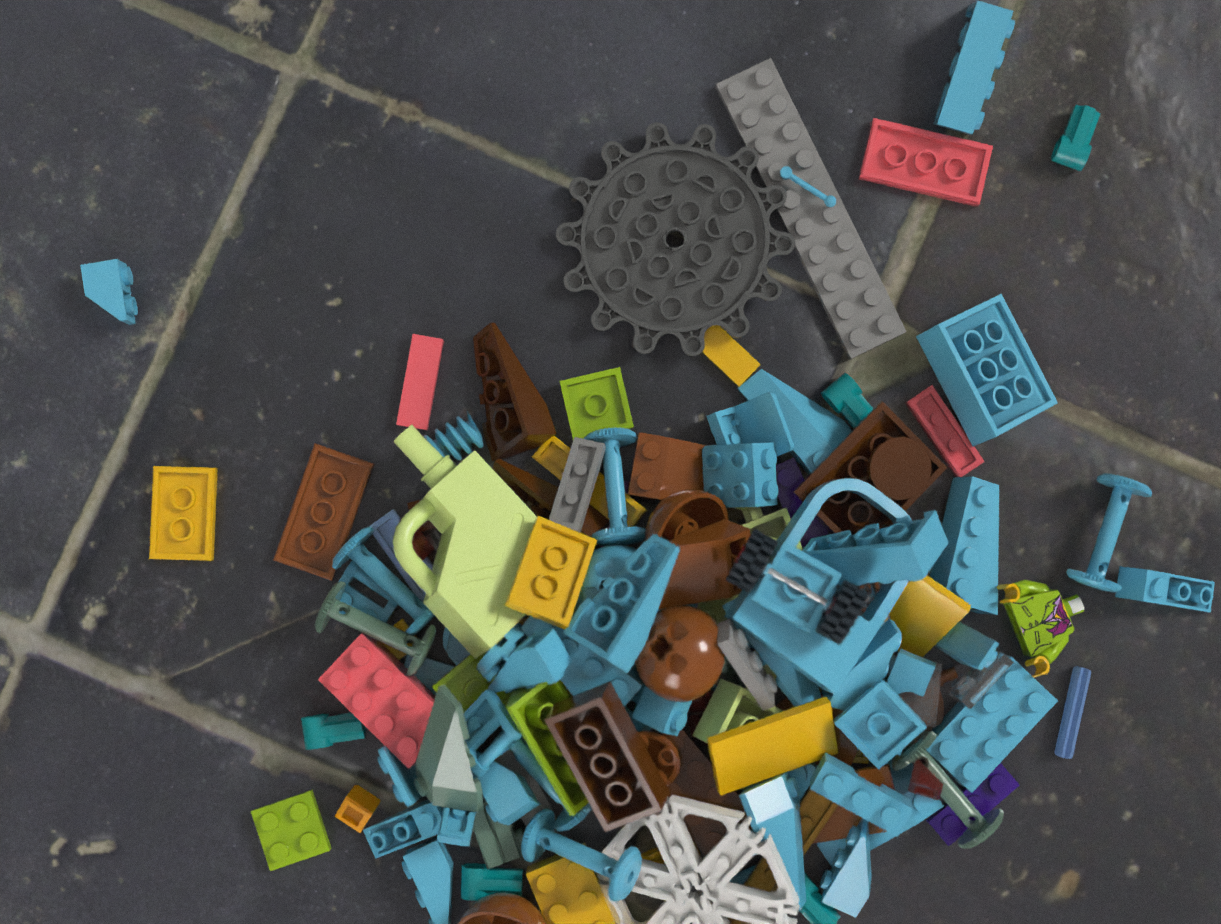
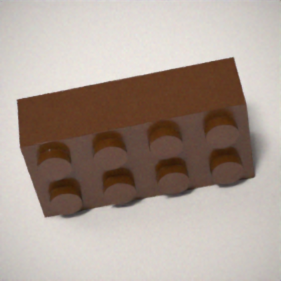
[545,681,669,832]
[663,729,752,856]

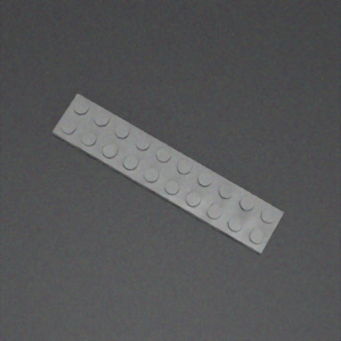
[715,58,907,360]

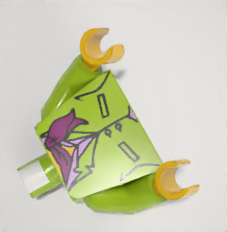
[997,580,1084,678]

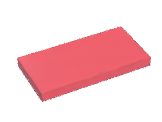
[858,118,993,207]

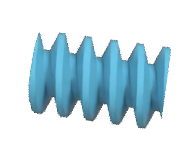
[423,411,484,461]

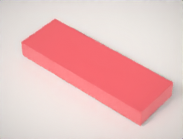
[396,334,444,431]
[905,385,985,477]

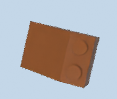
[628,432,707,501]

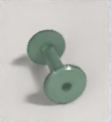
[315,581,437,676]
[892,731,1004,849]

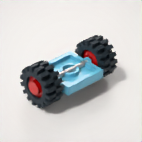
[726,529,869,645]

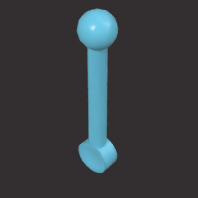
[780,166,836,207]

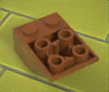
[658,519,750,609]

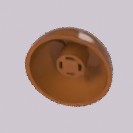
[645,490,728,542]
[635,606,725,702]
[458,893,546,924]

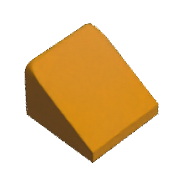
[334,785,381,833]

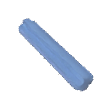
[1054,666,1091,759]

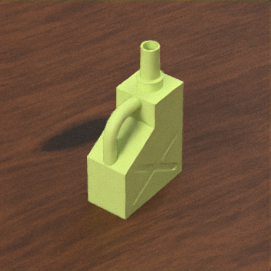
[393,425,537,659]

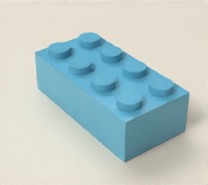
[926,654,1058,793]

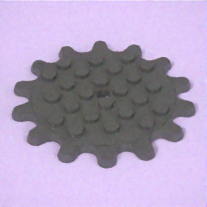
[556,122,795,356]

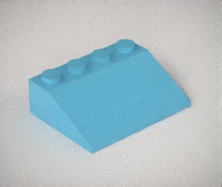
[916,294,1058,447]

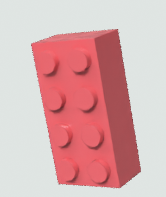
[318,633,436,769]

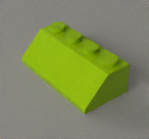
[506,680,589,816]

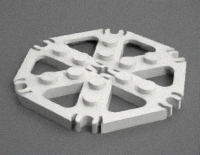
[597,795,800,924]

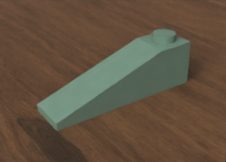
[414,684,483,812]

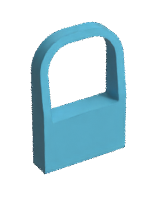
[724,478,913,694]

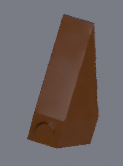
[473,323,557,461]
[492,459,610,549]

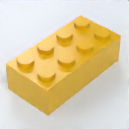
[526,843,617,924]

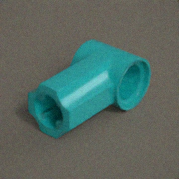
[1051,105,1100,171]
[821,373,873,428]
[301,712,366,750]
[460,863,523,901]
[799,873,841,924]

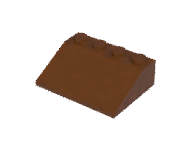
[793,401,947,535]

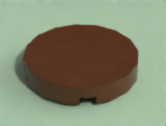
[867,436,932,500]

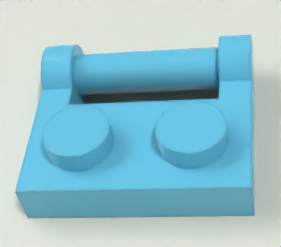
[338,560,398,623]
[463,690,522,777]

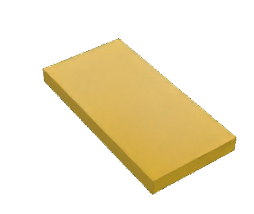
[707,696,838,796]

